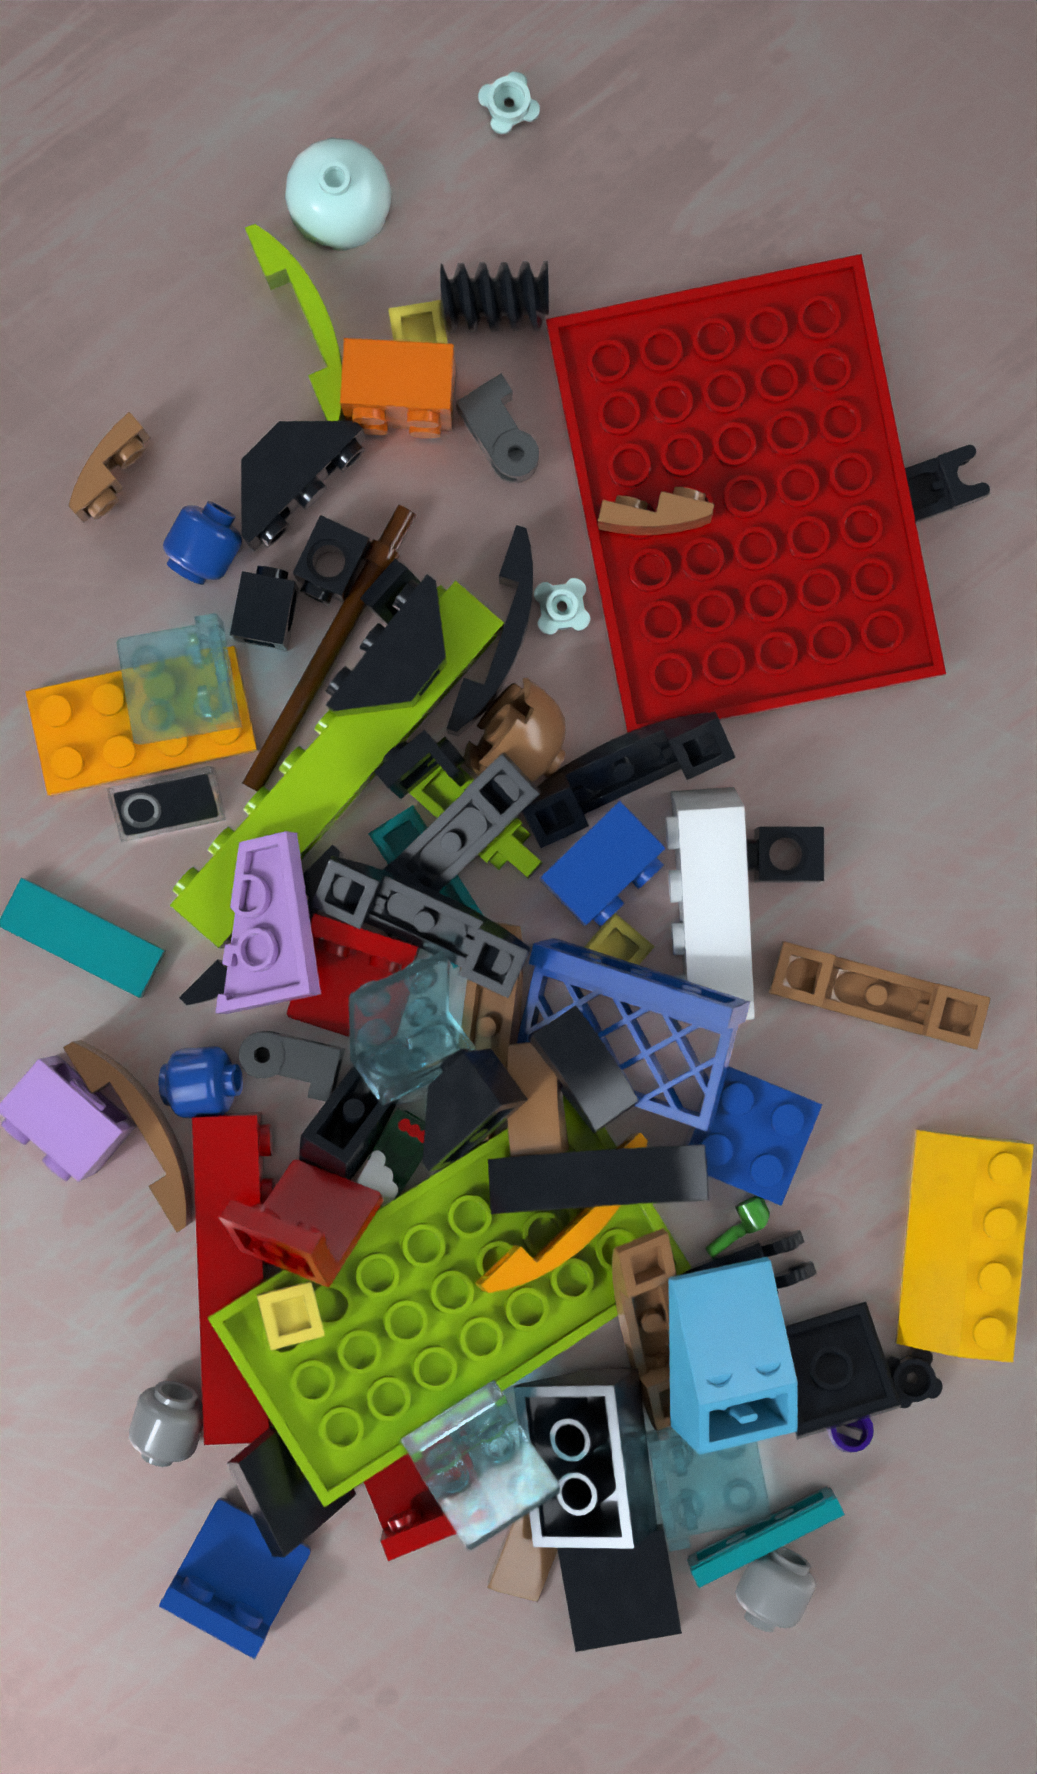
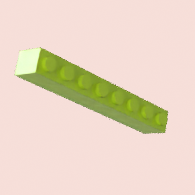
[170,580,504,948]

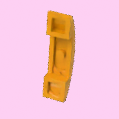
[475,1132,648,1293]

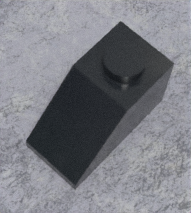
[422,1048,528,1172]
[299,1054,407,1180]

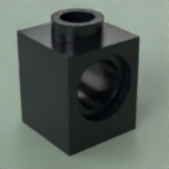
[293,515,371,605]
[230,566,299,651]
[746,827,824,883]

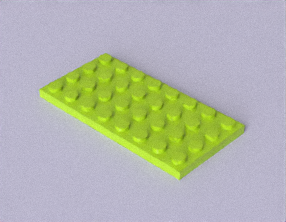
[208,1095,692,1507]

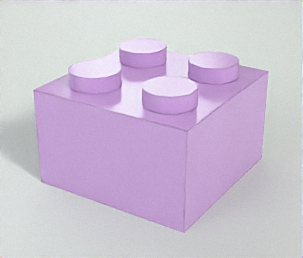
[0,1055,137,1182]

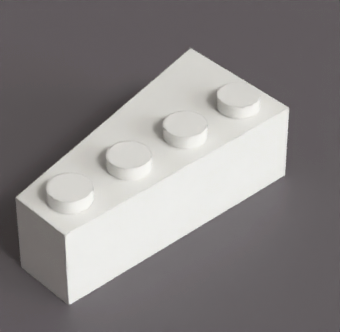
[666,787,755,1020]

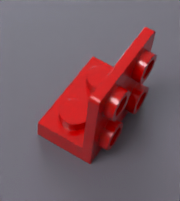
[287,913,420,1048]
[220,1159,383,1288]
[364,1421,491,1561]

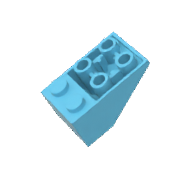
[669,1257,798,1455]

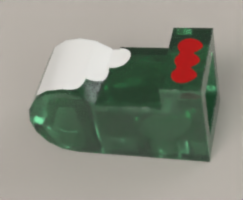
[356,1105,425,1208]

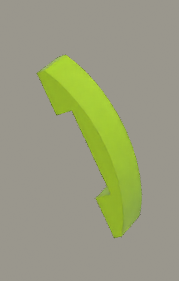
[245,224,345,421]

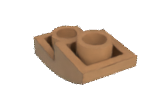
[68,412,150,522]
[598,487,714,535]
[507,1042,569,1157]

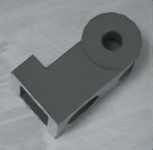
[456,373,539,483]
[239,1031,345,1102]

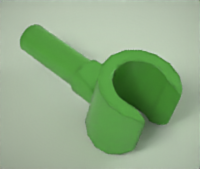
[705,1196,770,1258]

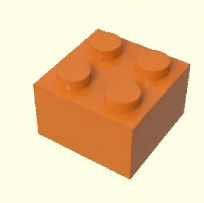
[340,338,456,439]

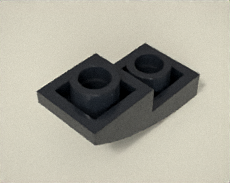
[530,1005,638,1134]

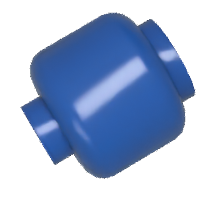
[163,501,242,585]
[158,1046,243,1118]

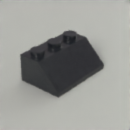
[514,1368,658,1548]

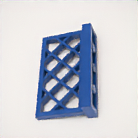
[517,938,751,1131]

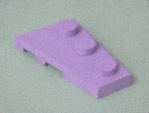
[215,831,321,1014]

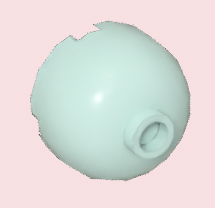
[285,138,392,251]

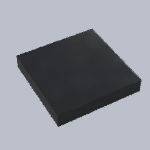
[785,1302,901,1439]
[227,1425,357,1558]
[557,1524,682,1652]

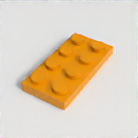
[25,646,258,797]

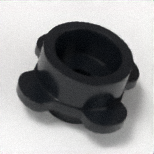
[886,1348,943,1408]

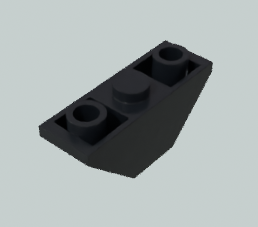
[241,421,366,551]
[326,574,447,716]

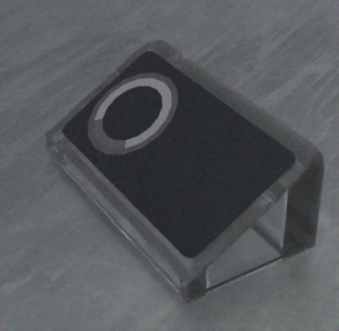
[106,766,226,842]

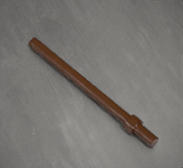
[242,504,417,791]

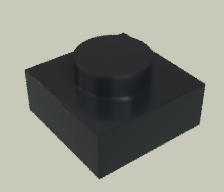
[360,559,420,626]

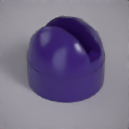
[828,1417,874,1453]

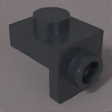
[375,730,469,799]

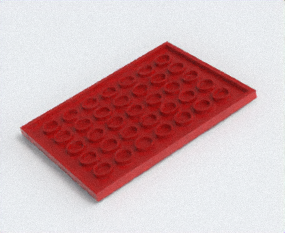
[546,254,946,733]

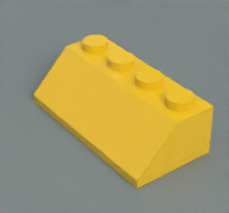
[895,1130,1034,1363]

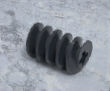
[440,261,549,332]

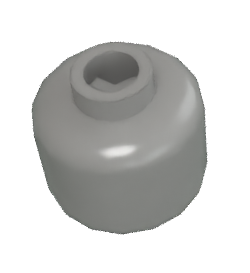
[129,1381,203,1467]
[735,1547,816,1632]

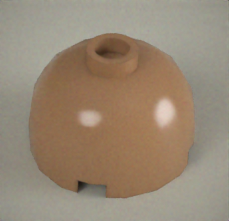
[464,678,566,782]

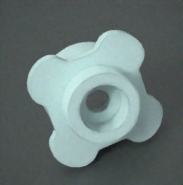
[478,72,540,134]
[534,578,590,635]

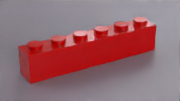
[192,1112,275,1445]

